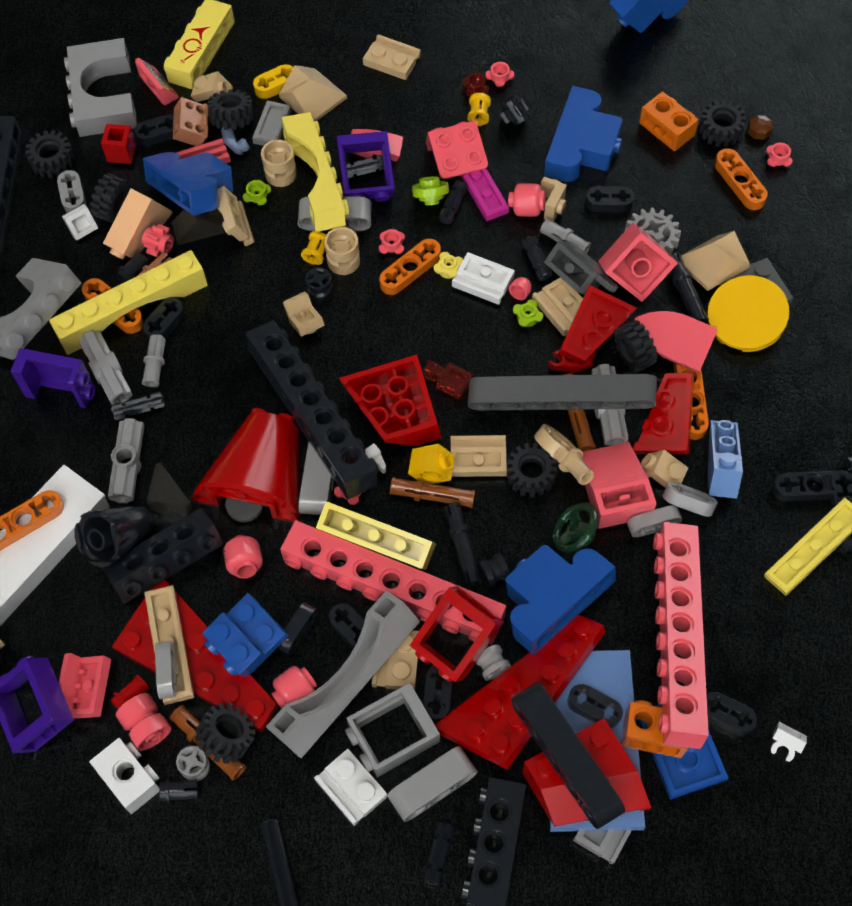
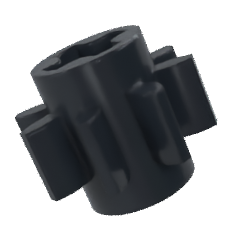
[500,94,531,126]

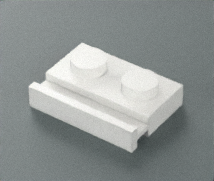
[452,252,515,305]
[314,749,387,826]

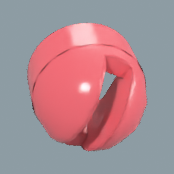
[509,277,531,300]

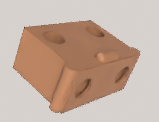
[173,97,208,147]

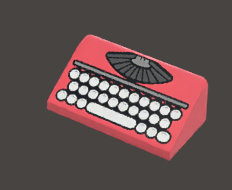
[135,58,178,105]

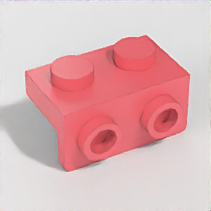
[59,653,111,719]

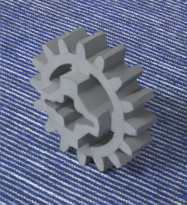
[625,208,681,255]

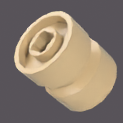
[261,140,297,187]
[324,227,360,275]

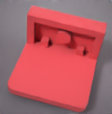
[426,120,488,179]

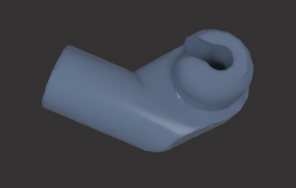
[221,127,250,155]

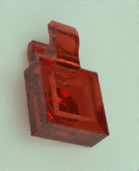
[424,360,473,400]

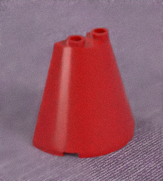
[192,408,301,522]

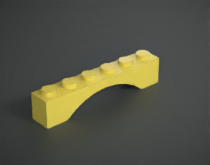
[281,112,349,232]
[49,250,208,355]

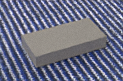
[252,101,291,146]

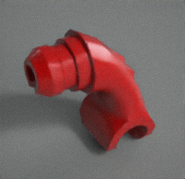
[547,350,596,373]

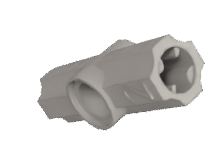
[79,330,133,405]
[591,364,628,446]
[108,419,144,503]

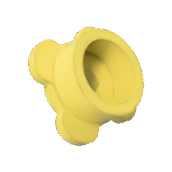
[434,252,463,279]

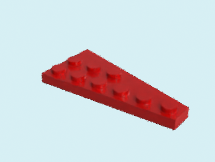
[112,580,278,732]
[435,615,606,770]

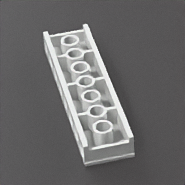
[0,465,110,626]

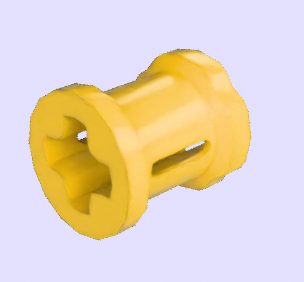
[467,93,491,126]
[301,231,326,265]

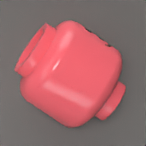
[508,183,546,217]
[223,535,263,579]
[271,666,317,709]

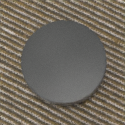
[225,498,263,522]

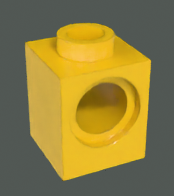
[408,444,455,484]

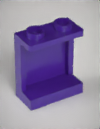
[11,348,95,408]

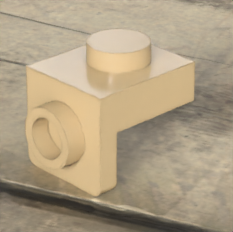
[191,71,233,102]
[541,177,567,222]
[283,292,325,337]
[641,450,688,488]

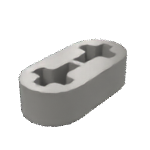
[57,170,86,213]
[662,482,718,517]
[627,505,682,537]
[155,641,176,699]

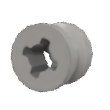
[476,645,511,681]
[176,746,210,781]

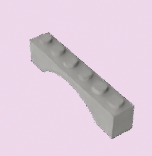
[266,591,420,758]

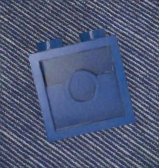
[202,593,289,678]

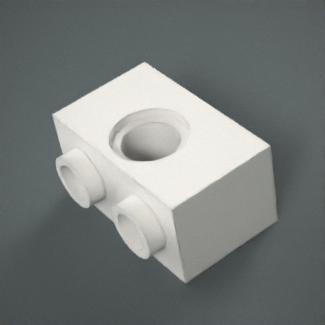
[89,738,160,814]

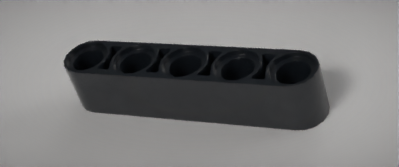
[510,682,625,830]

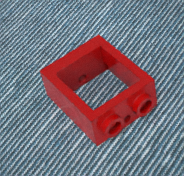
[409,586,504,682]

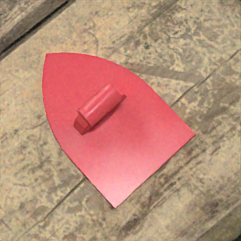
[634,311,718,373]

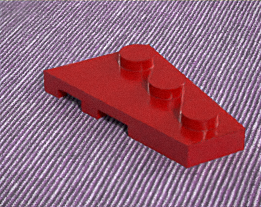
[558,285,637,365]
[633,373,694,454]

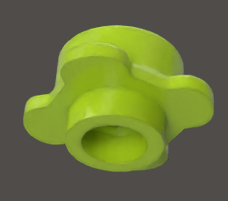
[243,180,271,205]
[513,300,543,327]

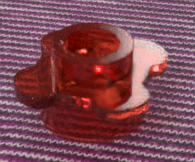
[462,73,489,97]

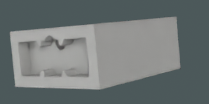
[345,683,440,777]

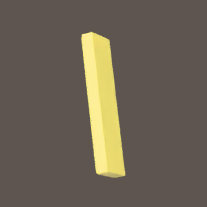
[764,498,852,596]

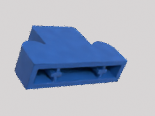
[609,0,689,33]
[544,86,622,182]
[143,152,233,216]
[505,545,616,655]

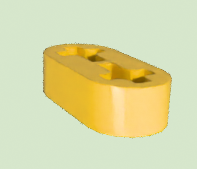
[253,65,293,99]

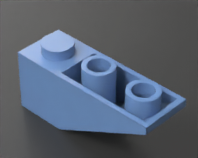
[708,420,743,499]

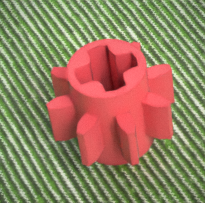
[142,224,174,257]

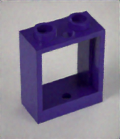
[337,131,395,202]
[0,656,74,753]

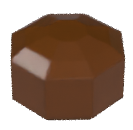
[748,115,773,140]

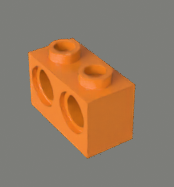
[639,91,699,151]
[621,700,688,758]

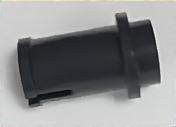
[117,252,149,283]
[160,779,198,804]

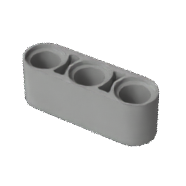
[298,197,372,231]
[299,443,334,515]
[387,746,478,822]

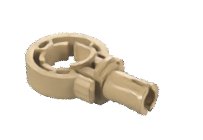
[534,424,594,485]

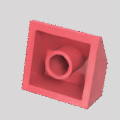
[598,222,678,302]

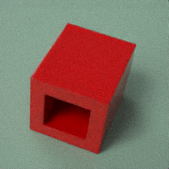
[101,124,136,164]

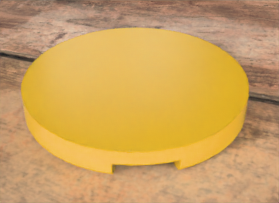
[708,275,789,352]

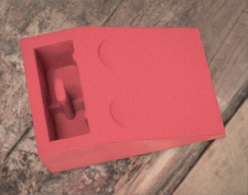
[582,442,656,529]

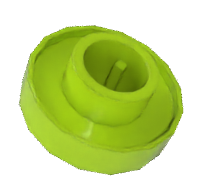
[412,176,449,205]

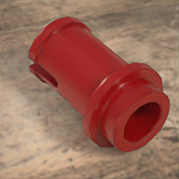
[110,675,149,709]

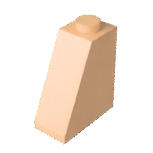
[103,189,172,260]

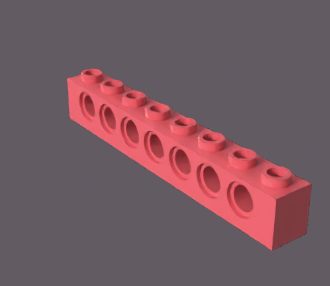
[280,520,506,645]
[653,522,709,749]

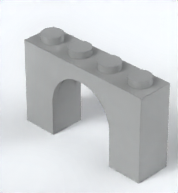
[64,38,137,137]
[0,258,81,360]

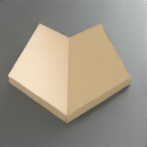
[279,65,347,121]
[681,231,750,291]

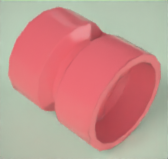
[116,693,171,751]

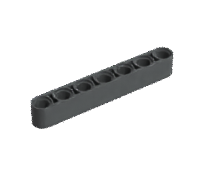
[468,374,657,411]

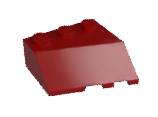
[339,355,442,446]
[522,718,651,827]

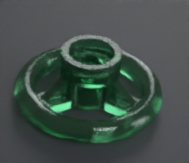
[552,502,599,553]

